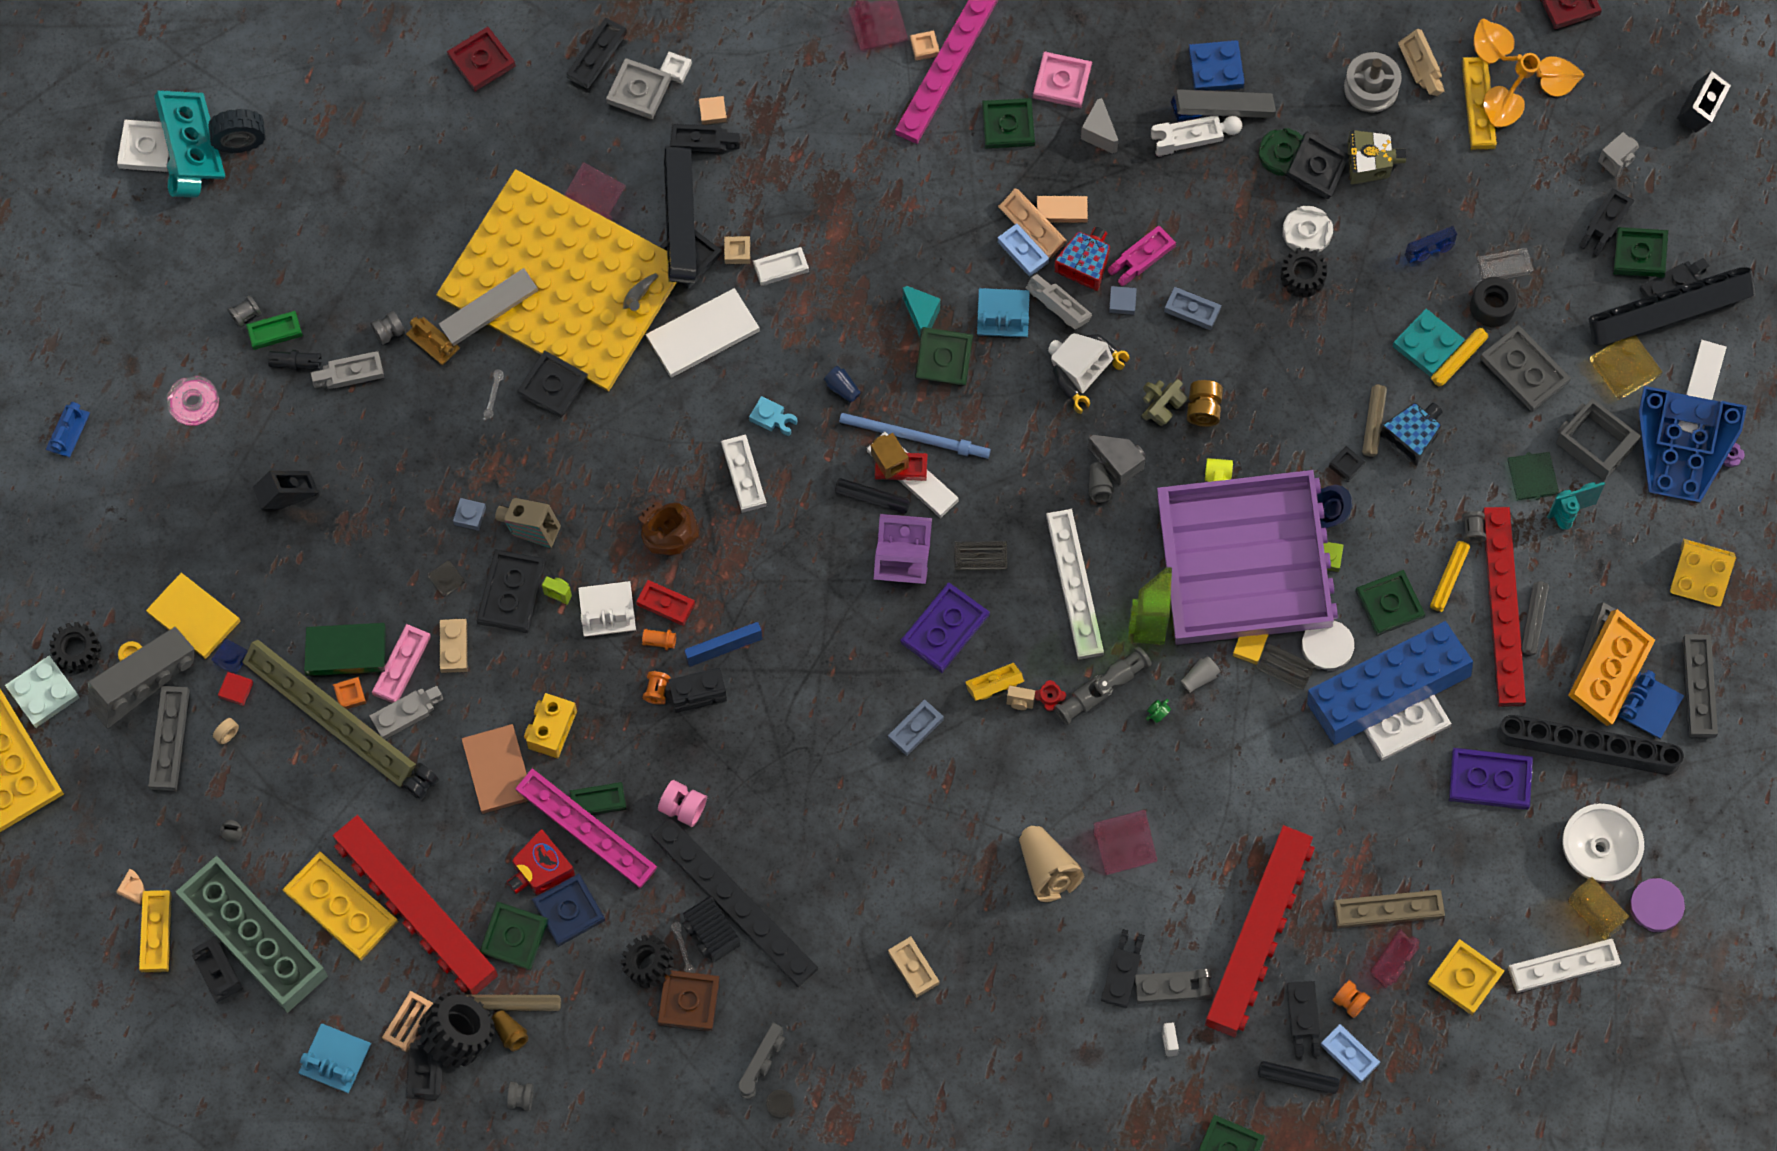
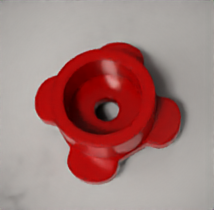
[1035,680,1066,711]

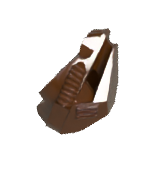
[638,502,699,555]

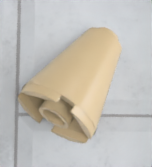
[1019,826,1084,902]

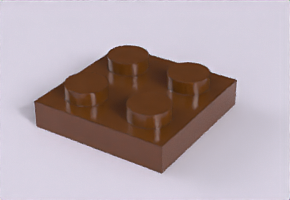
[658,970,720,1031]

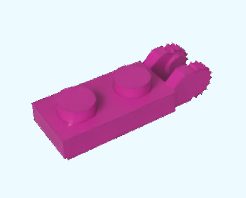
[1107,226,1176,286]

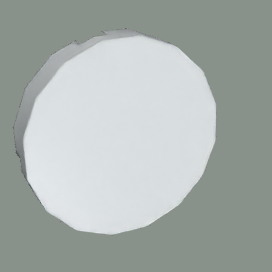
[1283,206,1333,253]
[1302,621,1354,671]

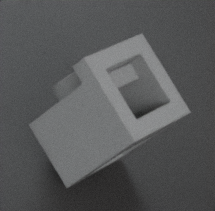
[1598,132,1639,178]

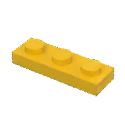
[139,890,172,972]

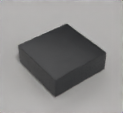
[1329,446,1366,482]

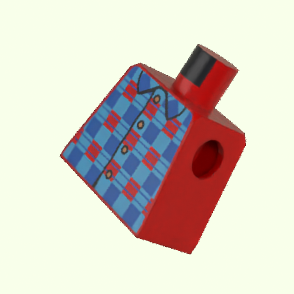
[1054,227,1110,291]

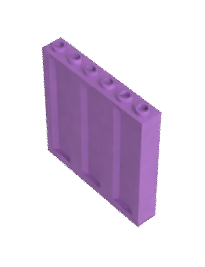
[1157,470,1338,645]

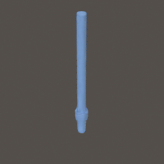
[839,413,991,459]

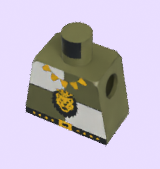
[1347,130,1406,184]

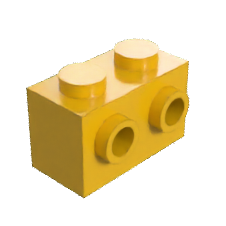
[524,693,577,759]

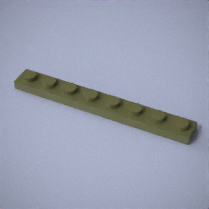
[242,640,416,787]

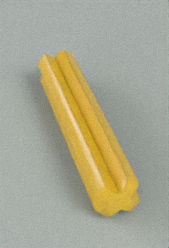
[1431,328,1488,387]
[1430,541,1470,612]

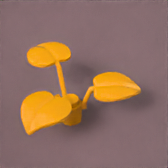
[1474,18,1584,127]

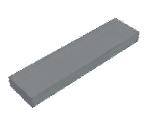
[439,268,539,346]

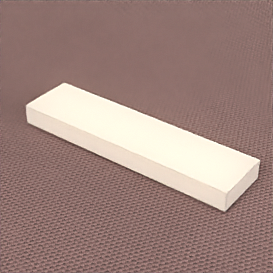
[1678,340,1726,436]
[867,432,959,518]
[1508,939,1621,993]

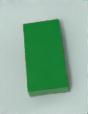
[246,311,303,350]

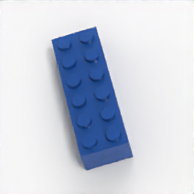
[1307,621,1473,745]

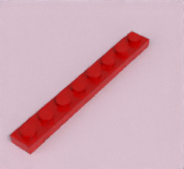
[1482,507,1526,706]

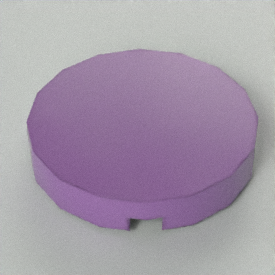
[1629,878,1685,932]

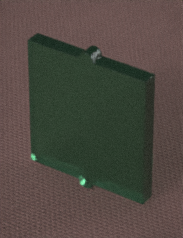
[1507,452,1559,501]

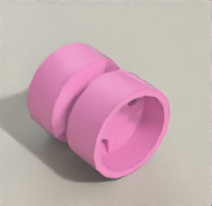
[658,780,707,827]

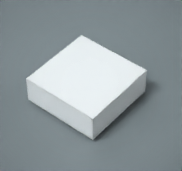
[660,52,692,84]
[1162,1022,1179,1057]

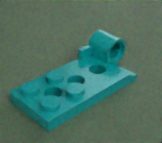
[154,91,225,198]

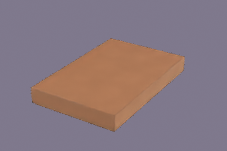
[462,724,528,814]

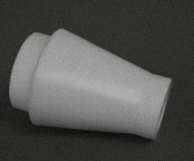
[1181,656,1221,693]

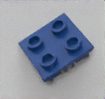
[1617,670,1684,739]

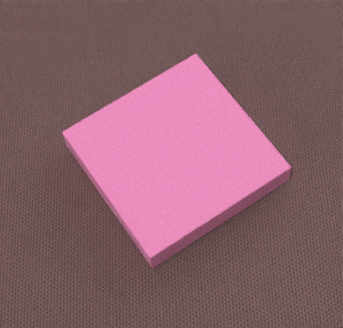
[1033,52,1092,108]

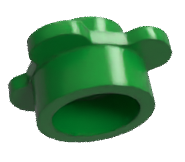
[1145,699,1171,724]

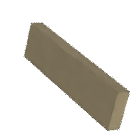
[1333,890,1445,928]

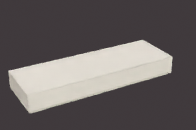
[721,434,767,513]

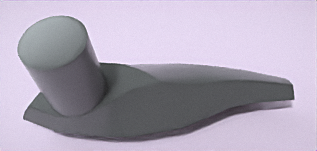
[623,273,659,311]

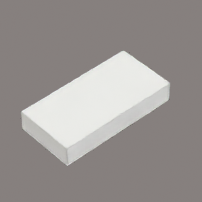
[753,247,809,286]

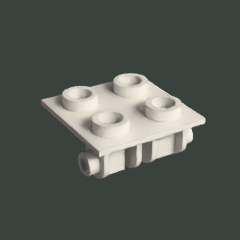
[578,581,636,637]

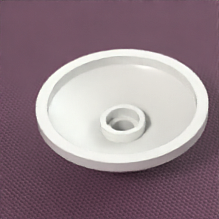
[1562,804,1644,883]

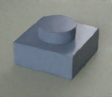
[453,498,486,531]

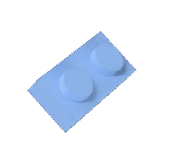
[997,224,1049,277]
[1320,1024,1380,1083]

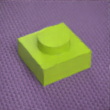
[1323,542,1343,572]
[542,576,572,605]

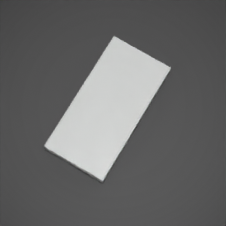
[646,288,760,378]

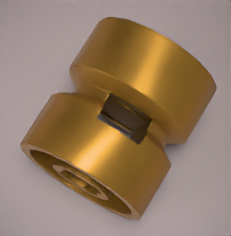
[1187,380,1223,427]

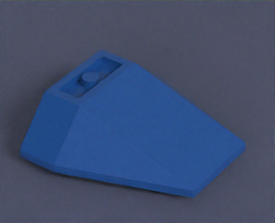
[1638,386,1747,502]

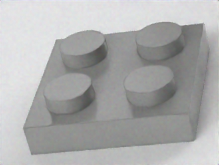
[606,58,672,119]

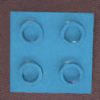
[977,288,1030,337]
[299,1023,371,1093]

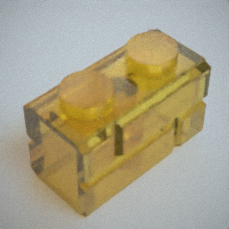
[1568,877,1630,940]

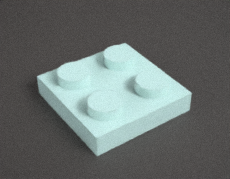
[5,655,80,728]

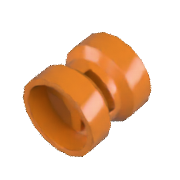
[1332,980,1371,1018]

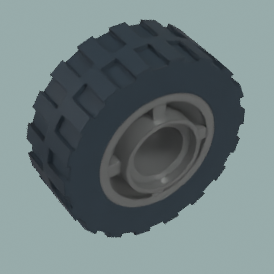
[208,109,266,153]

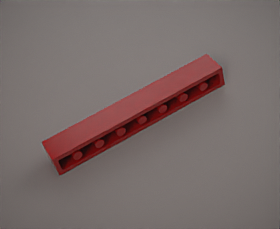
[332,815,498,995]
[1205,825,1315,1037]

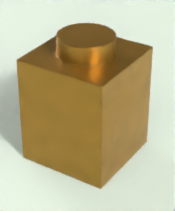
[871,433,909,479]

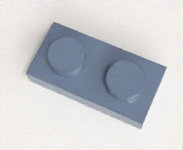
[1164,287,1221,330]
[888,699,944,756]

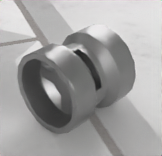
[370,311,405,345]

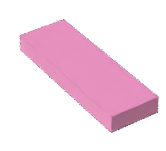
[372,624,431,703]

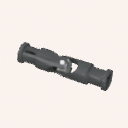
[1054,646,1152,725]

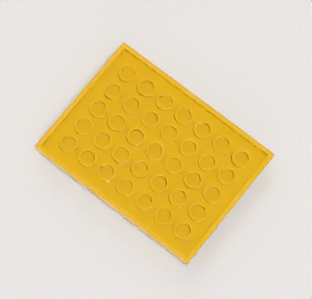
[436,169,676,392]

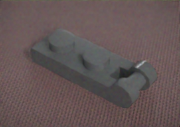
[1135,969,1214,1004]
[739,1023,785,1100]

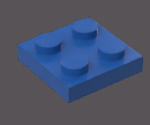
[1189,40,1245,91]

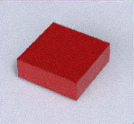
[218,672,254,706]

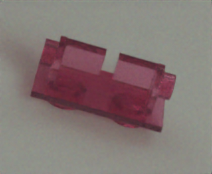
[1370,929,1420,988]

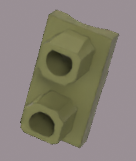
[1141,378,1188,426]

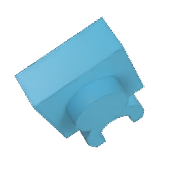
[749,396,798,436]

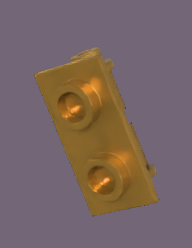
[406,317,460,366]

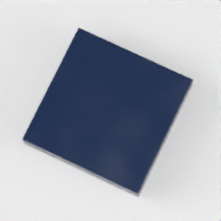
[532,874,606,947]

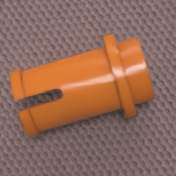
[642,629,676,651]

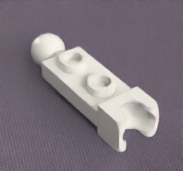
[1151,116,1242,156]

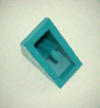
[903,286,940,337]

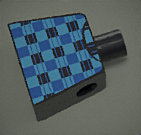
[1380,403,1443,466]

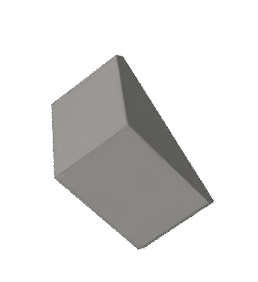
[1081,98,1118,153]

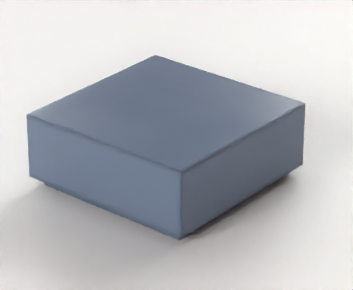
[1109,286,1136,315]

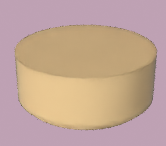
[213,718,239,744]

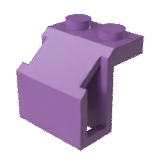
[874,514,932,584]

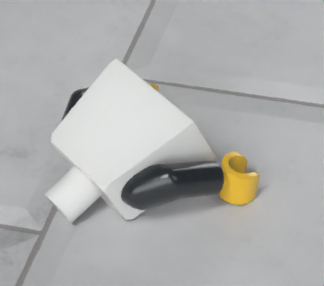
[1048,333,1129,414]

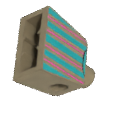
[495,498,561,548]

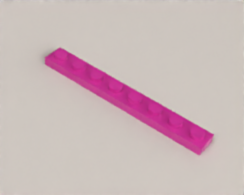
[895,0,998,144]

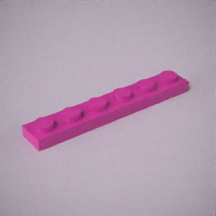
[515,768,657,889]

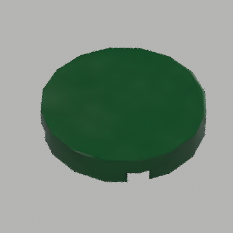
[1259,128,1303,176]

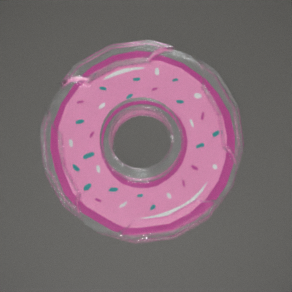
[167,376,219,426]

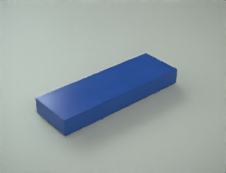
[684,622,762,667]

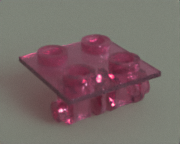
[848,0,908,51]
[564,162,626,220]
[1093,809,1157,875]

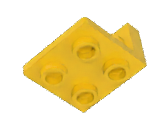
[1670,539,1736,607]

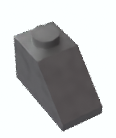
[1088,435,1146,486]

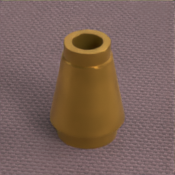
[492,1010,528,1051]

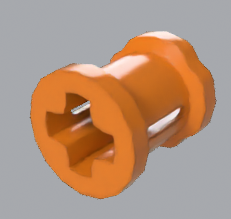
[642,671,671,704]

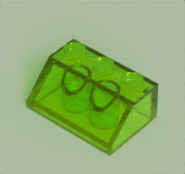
[1128,567,1172,645]

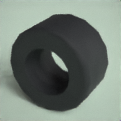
[1470,277,1518,327]

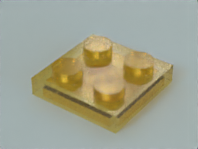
[1590,335,1662,400]

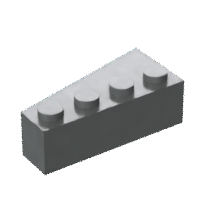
[88,627,195,729]

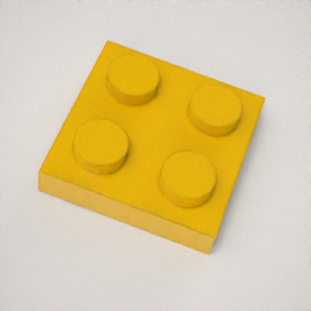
[1427,939,1504,1016]

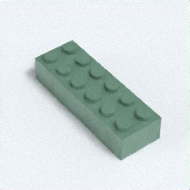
[176,855,328,1013]

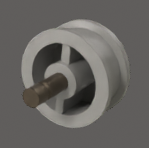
[1344,52,1402,113]

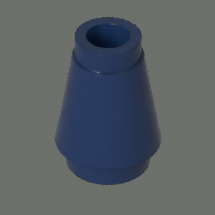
[823,366,861,403]

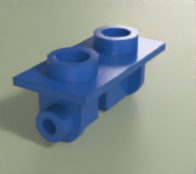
[46,402,90,458]

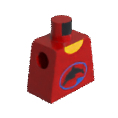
[507,829,575,895]

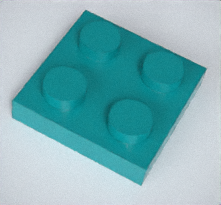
[1392,309,1465,377]

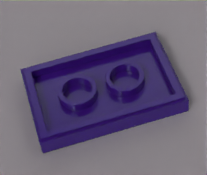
[901,582,990,673]
[1449,748,1533,810]

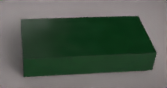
[569,782,626,815]

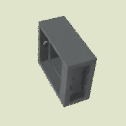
[1556,398,1641,481]

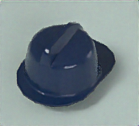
[1317,485,1353,528]

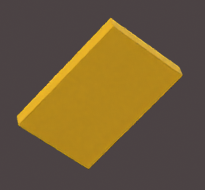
[146,573,240,660]

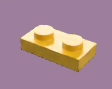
[965,663,1024,701]

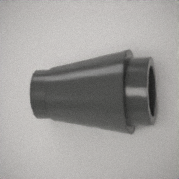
[1088,462,1114,503]

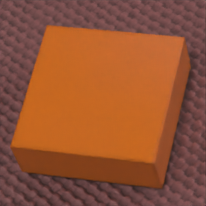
[333,677,366,709]

